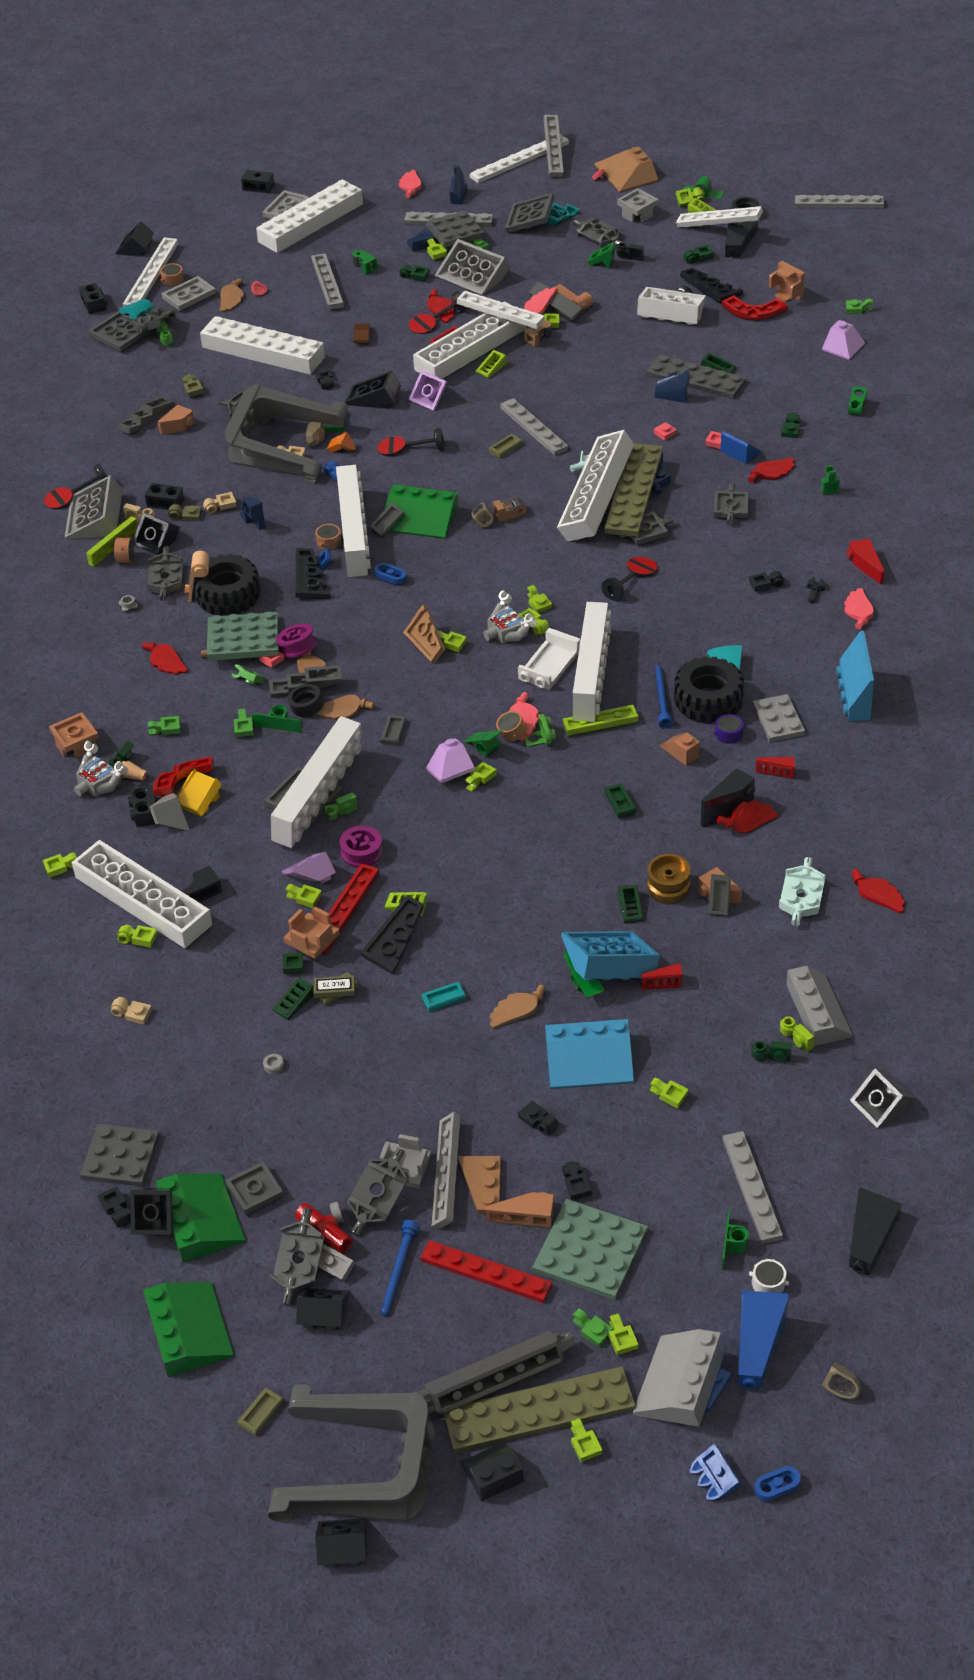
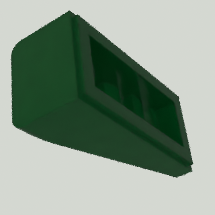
[700,352,736,373]
[617,885,644,923]
[273,977,314,1020]

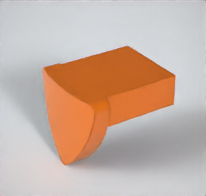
[327,432,355,453]

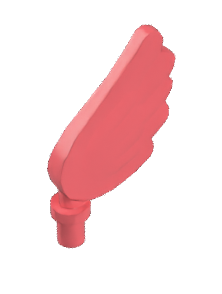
[399,170,422,198]
[524,288,557,315]
[844,588,873,630]
[509,692,539,741]

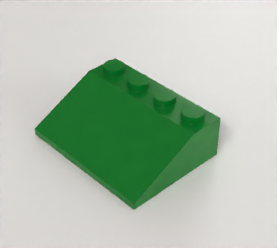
[385,484,458,539]
[156,1173,246,1262]
[143,1282,234,1377]

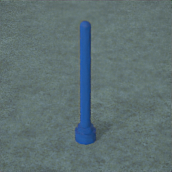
[655,666,673,728]
[381,1220,420,1316]

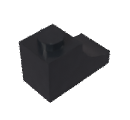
[182,865,222,902]

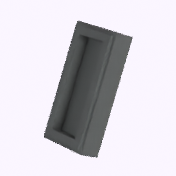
[369,503,405,538]
[380,715,406,746]
[708,874,731,916]

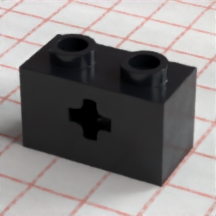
[241,170,275,194]

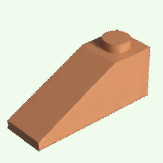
[485,1192,554,1228]

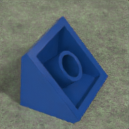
[721,431,762,464]

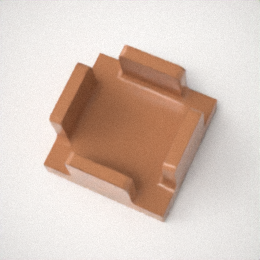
[769,261,805,302]
[49,712,99,759]
[283,907,340,959]

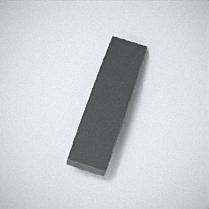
[528,282,583,321]
[118,396,174,434]
[269,665,342,698]

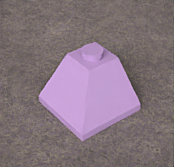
[822,320,865,360]
[409,370,447,411]
[426,738,475,783]
[282,852,336,883]

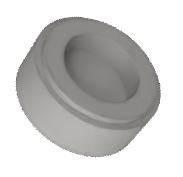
[263,1054,284,1074]
[330,1201,344,1224]

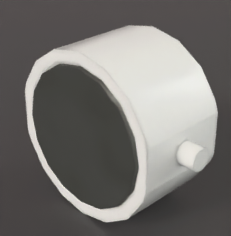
[749,1259,789,1293]

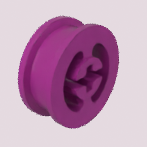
[276,624,318,658]
[340,826,383,868]

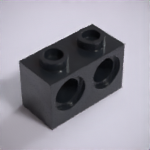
[79,283,108,314]
[145,483,184,510]
[128,785,156,827]

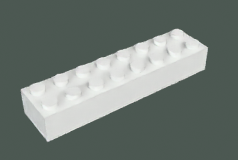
[256,180,363,253]
[413,301,526,379]
[200,316,325,375]
[557,430,634,542]
[336,465,371,577]
[573,602,611,722]
[271,716,362,848]
[72,840,212,948]

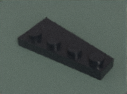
[680,268,743,303]
[295,548,330,599]
[361,895,424,974]

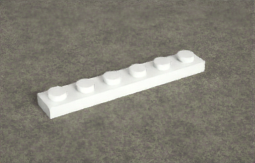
[676,207,763,228]
[457,291,545,329]

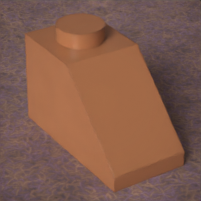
[158,405,195,434]
[661,732,700,766]
[698,867,742,904]

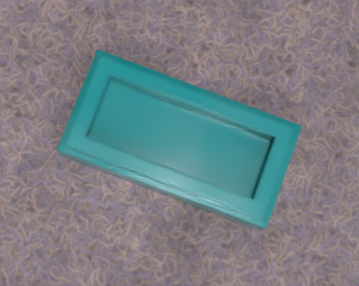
[421,981,466,1012]

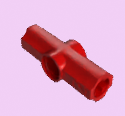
[295,1203,353,1254]

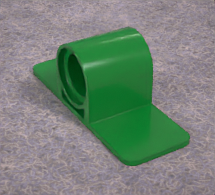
[684,176,724,199]
[252,705,302,733]
[464,730,503,757]
[563,952,604,998]
[722,1208,749,1270]

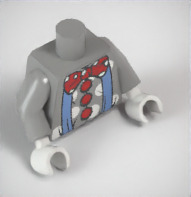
[483,590,537,644]
[74,741,128,797]

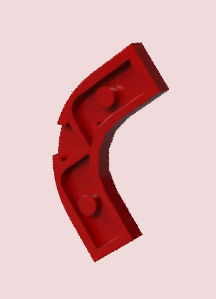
[722,296,787,320]
[153,756,215,797]

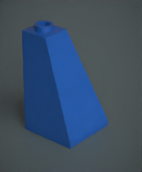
[738,1290,789,1390]

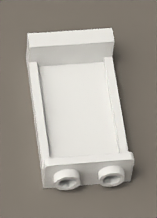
[518,628,580,690]

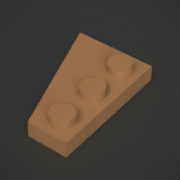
[403,605,445,663]
[458,1156,501,1214]

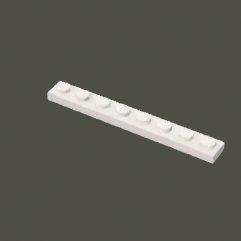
[470,134,569,183]
[123,238,178,306]

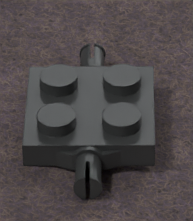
[714,483,748,525]
[618,512,673,545]

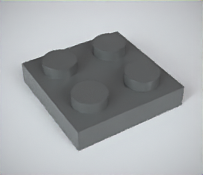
[225,1161,284,1215]

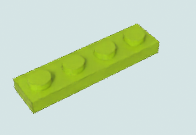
[86,516,138,567]
[563,705,638,736]

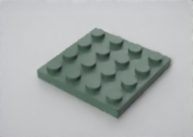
[207,612,278,661]
[532,1199,648,1300]

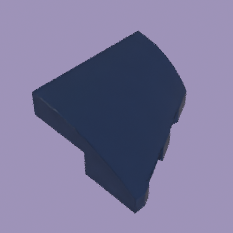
[449,165,468,205]
[407,228,438,252]
[655,370,690,403]
[240,497,266,530]

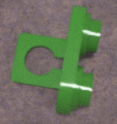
[525,714,556,747]

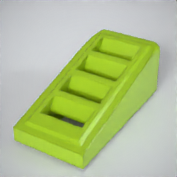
[688,198,717,213]
[476,350,508,379]
[385,892,428,916]

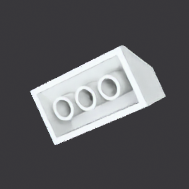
[637,287,706,325]

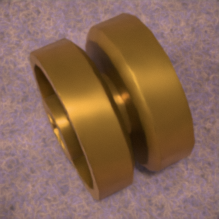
[648,854,691,904]

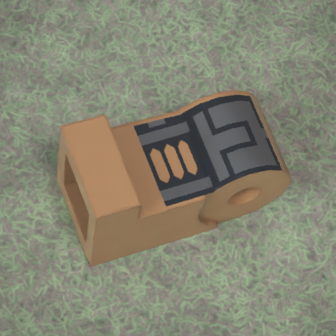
[524,320,551,347]
[493,497,527,522]

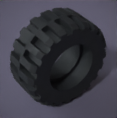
[193,554,261,616]
[674,656,744,723]

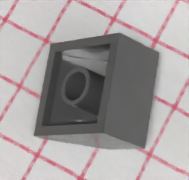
[850,1068,915,1128]

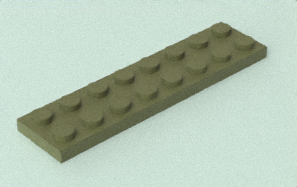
[605,443,663,537]
[443,1366,635,1453]

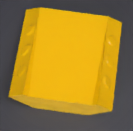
[176,769,222,817]

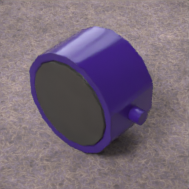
[713,714,745,744]

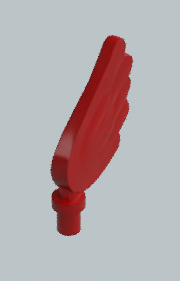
[427,289,454,323]
[748,457,795,483]
[142,642,188,675]
[717,800,778,833]
[852,869,905,913]

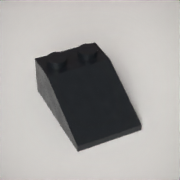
[345,371,401,408]
[701,768,755,827]

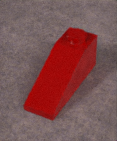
[847,538,885,584]

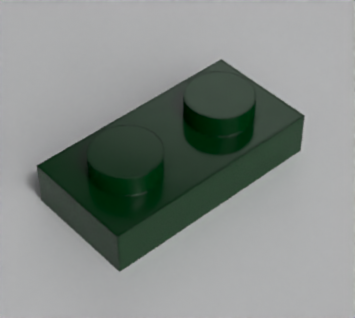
[604,783,636,818]

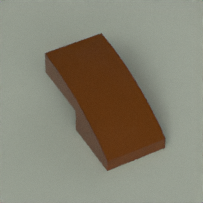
[353,323,371,343]

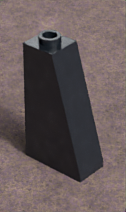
[725,220,759,257]
[849,1187,902,1276]

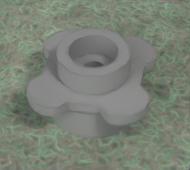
[119,595,138,612]

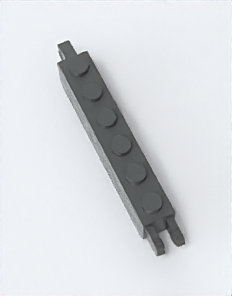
[417,1330,575,1414]

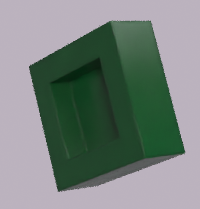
[283,953,304,974]

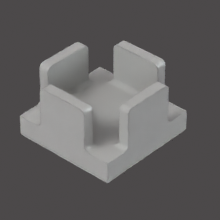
[617,188,658,222]
[380,1134,431,1189]

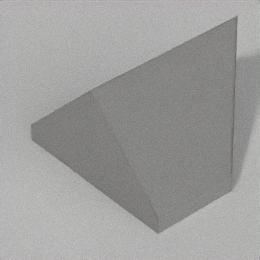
[149,793,189,831]

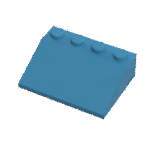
[836,631,874,721]
[561,931,660,981]
[545,1019,634,1089]

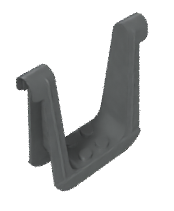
[225,384,349,483]
[267,1384,435,1522]

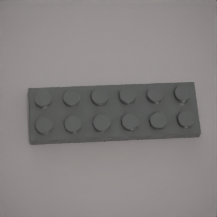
[646,354,746,399]

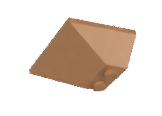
[594,147,658,192]

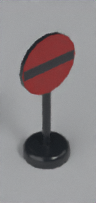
[409,291,468,334]
[377,428,445,456]
[44,464,108,509]
[602,557,657,601]

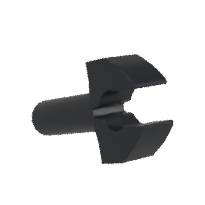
[807,577,825,603]

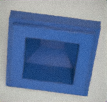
[318,548,333,570]

